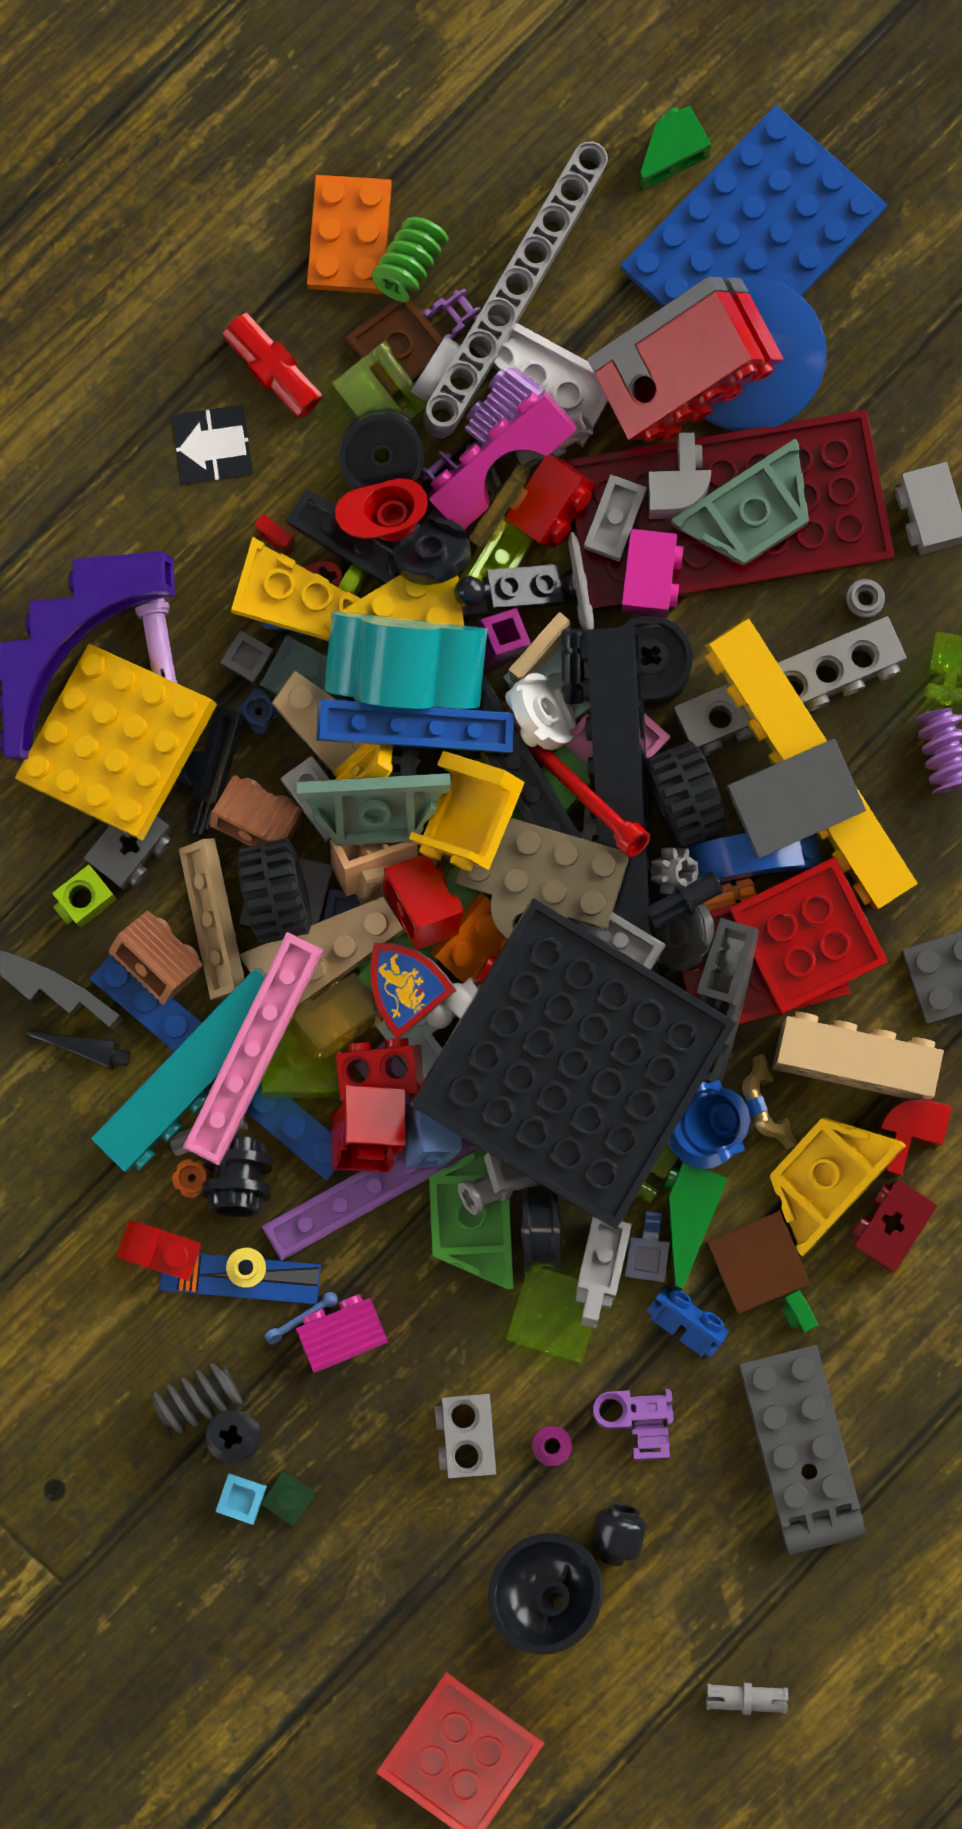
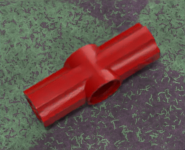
[222,312,323,420]

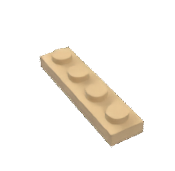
[179,838,244,1000]

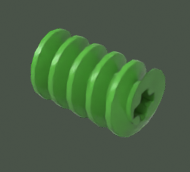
[372,217,449,302]

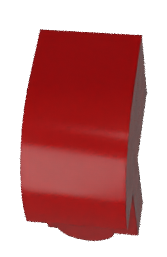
[877,1099,952,1177]
[116,1219,202,1281]

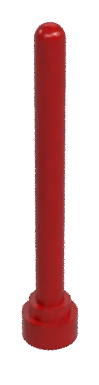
[517,727,650,857]

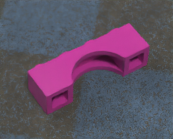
[429,390,576,530]

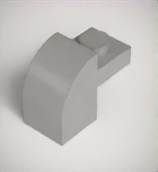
[648,433,711,519]

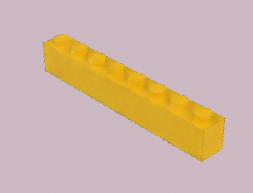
[704,619,918,909]

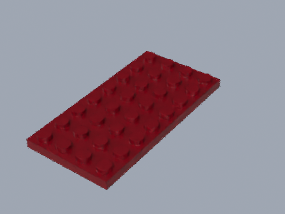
[564,409,895,612]

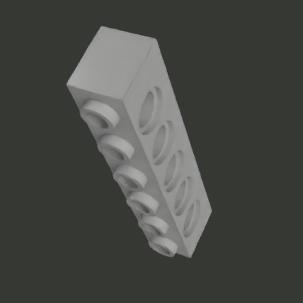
[673,616,907,757]

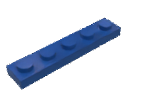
[316,699,514,754]

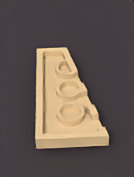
[271,671,421,778]
[239,897,405,1011]

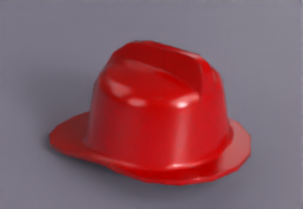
[335,478,428,542]

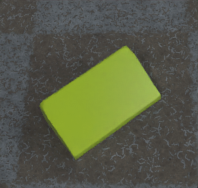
[459,516,533,583]

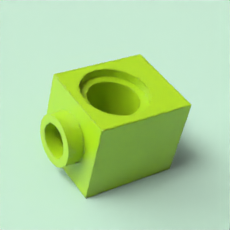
[52,864,118,928]

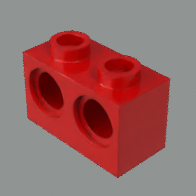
[336,1038,424,1101]

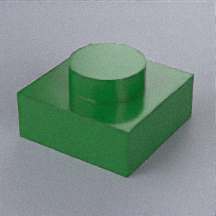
[781,1290,819,1333]

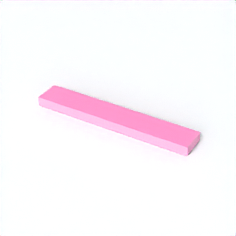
[183,932,324,1165]

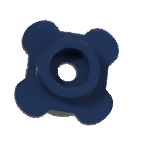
[236,689,281,735]

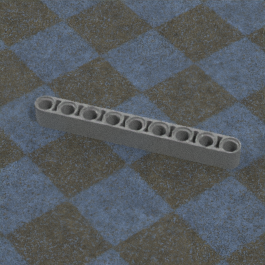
[423,141,608,438]

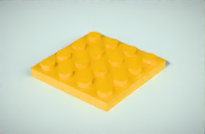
[15,643,217,841]

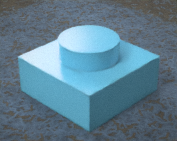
[215,1473,267,1525]

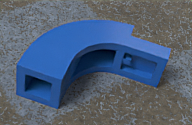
[687,833,821,884]

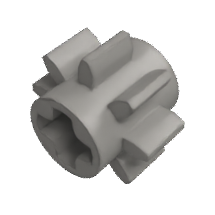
[651,848,698,894]

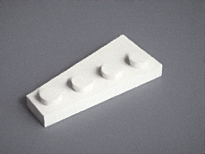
[472,315,609,448]

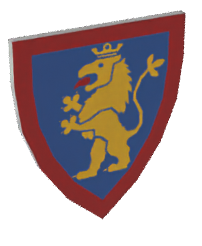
[370,943,457,1039]

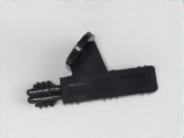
[175,707,244,836]

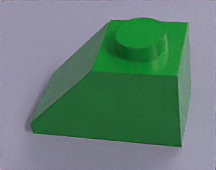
[639,105,711,191]

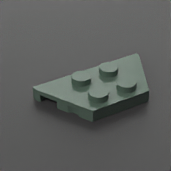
[671,439,809,566]
[296,773,451,846]

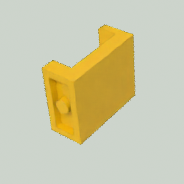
[409,751,525,871]

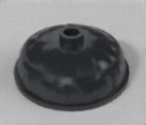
[488,1533,603,1655]

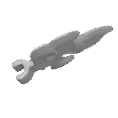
[568,532,594,674]

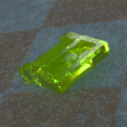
[332,340,430,419]

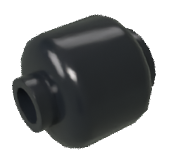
[590,1503,646,1566]

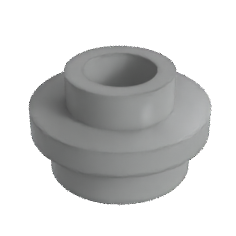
[846,579,885,618]

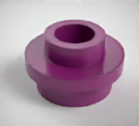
[532,1426,572,1466]

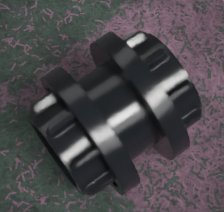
[201,1136,273,1217]

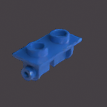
[646,1284,729,1358]

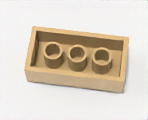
[772,1012,944,1100]

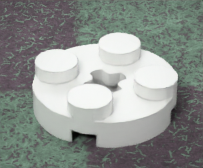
[505,673,576,750]

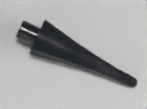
[27,1029,131,1070]

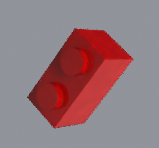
[505,454,596,548]
[383,854,464,950]

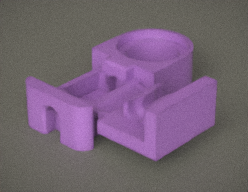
[593,1388,674,1461]

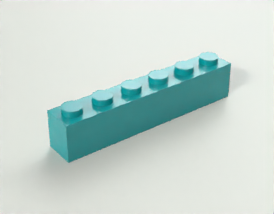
[91,968,267,1172]

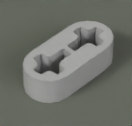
[410,336,461,402]

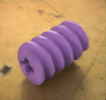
[915,708,962,794]

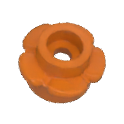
[172,1159,211,1198]

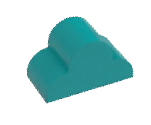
[324,611,488,709]

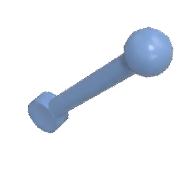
[265,1292,338,1344]

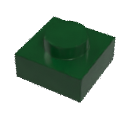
[261,1471,317,1527]

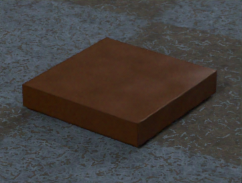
[345,298,443,399]
[707,1211,811,1315]

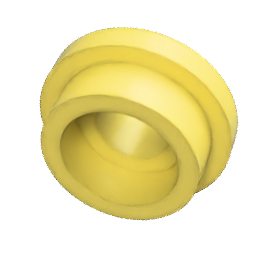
[226,1248,266,1288]

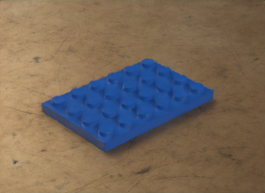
[620,105,888,307]

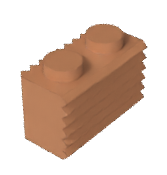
[210,776,302,846]
[109,910,204,1005]

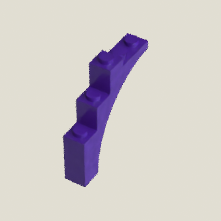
[0,551,175,762]

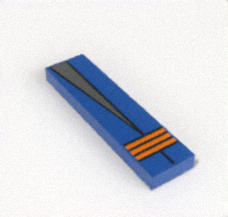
[160,1254,321,1304]

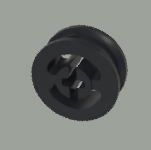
[521,1187,562,1273]

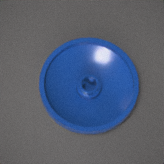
[705,276,827,431]

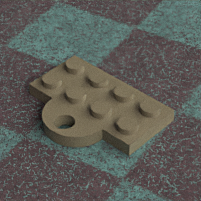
[455,818,630,939]

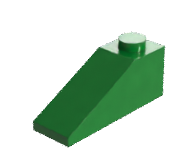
[664,1162,728,1290]

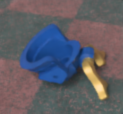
[668,1054,797,1169]

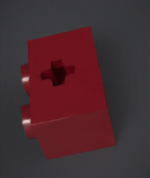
[851,1179,938,1273]

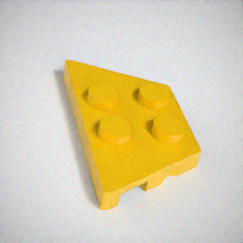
[326,575,464,629]
[769,1117,906,1257]

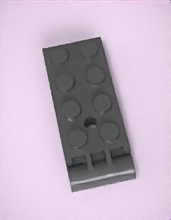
[738,1345,866,1556]

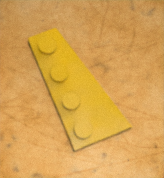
[231,537,361,641]

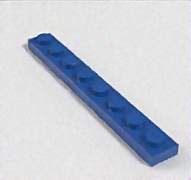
[90,955,337,1181]

